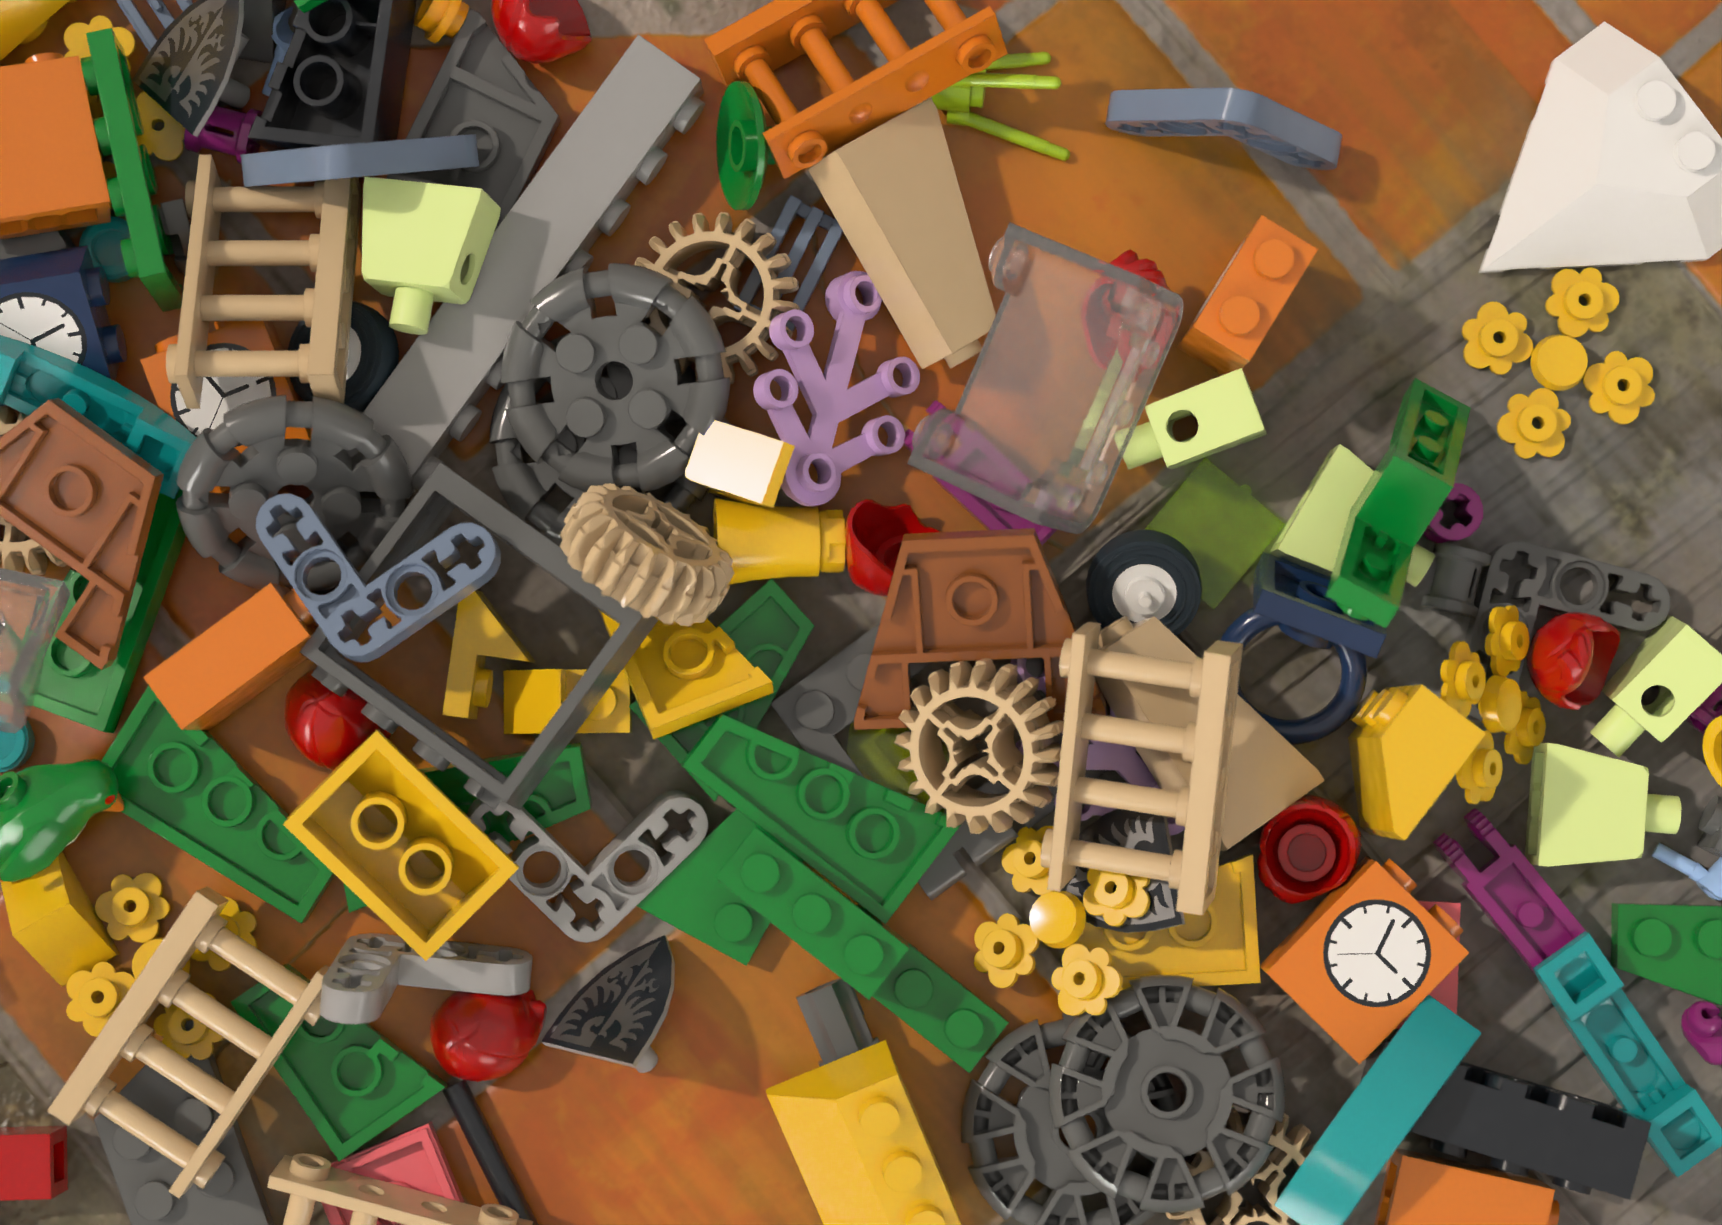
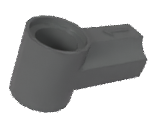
[796,978,880,1067]

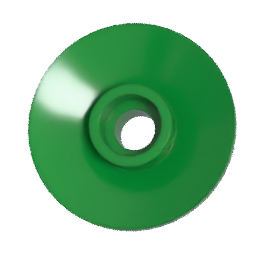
[716,81,776,210]

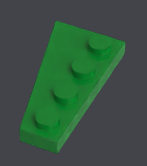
[0,489,186,734]
[101,685,335,924]

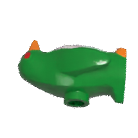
[0,759,124,882]

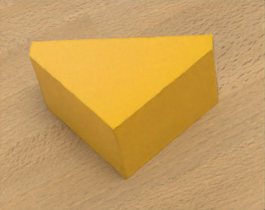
[0,852,120,987]

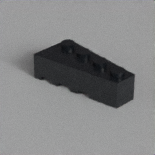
[248,0,417,151]
[1360,1039,1651,1200]

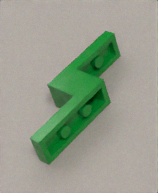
[1326,378,1471,628]
[715,826,1009,1073]

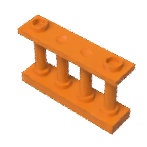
[704,0,1008,179]

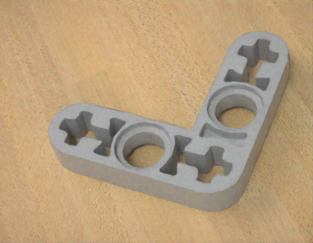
[467,790,708,943]
[320,933,533,1024]

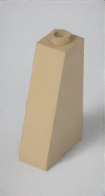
[808,98,999,369]
[1095,616,1325,851]

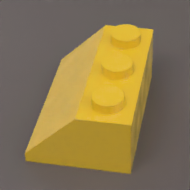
[1348,684,1486,841]
[283,729,519,961]
[765,1040,962,1225]

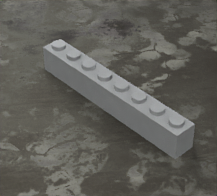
[344,34,705,499]

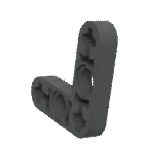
[1464,541,1671,721]

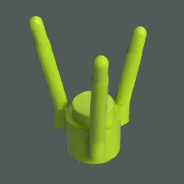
[932,52,1070,161]

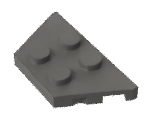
[386,8,561,232]
[94,1020,275,1225]

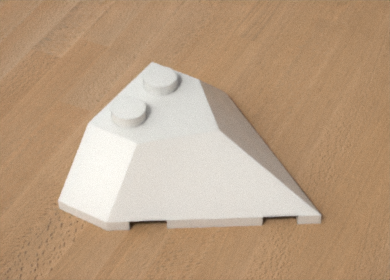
[1478,22,1722,273]

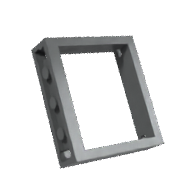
[300,462,658,810]

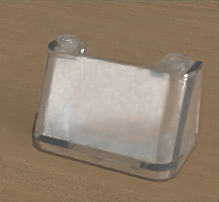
[907,222,1183,534]

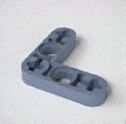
[1105,88,1342,170]
[241,134,479,187]
[256,494,501,662]

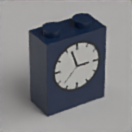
[0,245,127,406]

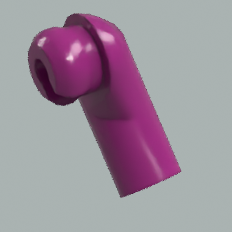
[1681,1000,1722,1065]

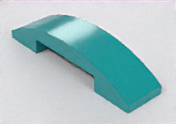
[0,335,196,499]
[1533,931,1722,1177]
[1274,995,1482,1225]

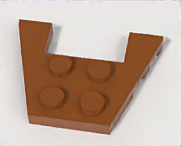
[0,398,164,670]
[854,528,1106,730]

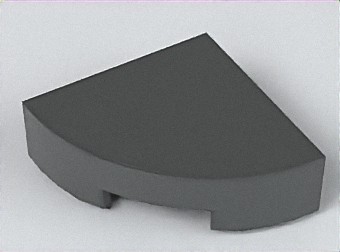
[159,199,191,276]

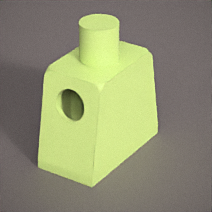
[362,177,501,335]
[1115,368,1267,470]
[1269,444,1435,587]
[1590,614,1722,758]
[1525,743,1682,867]

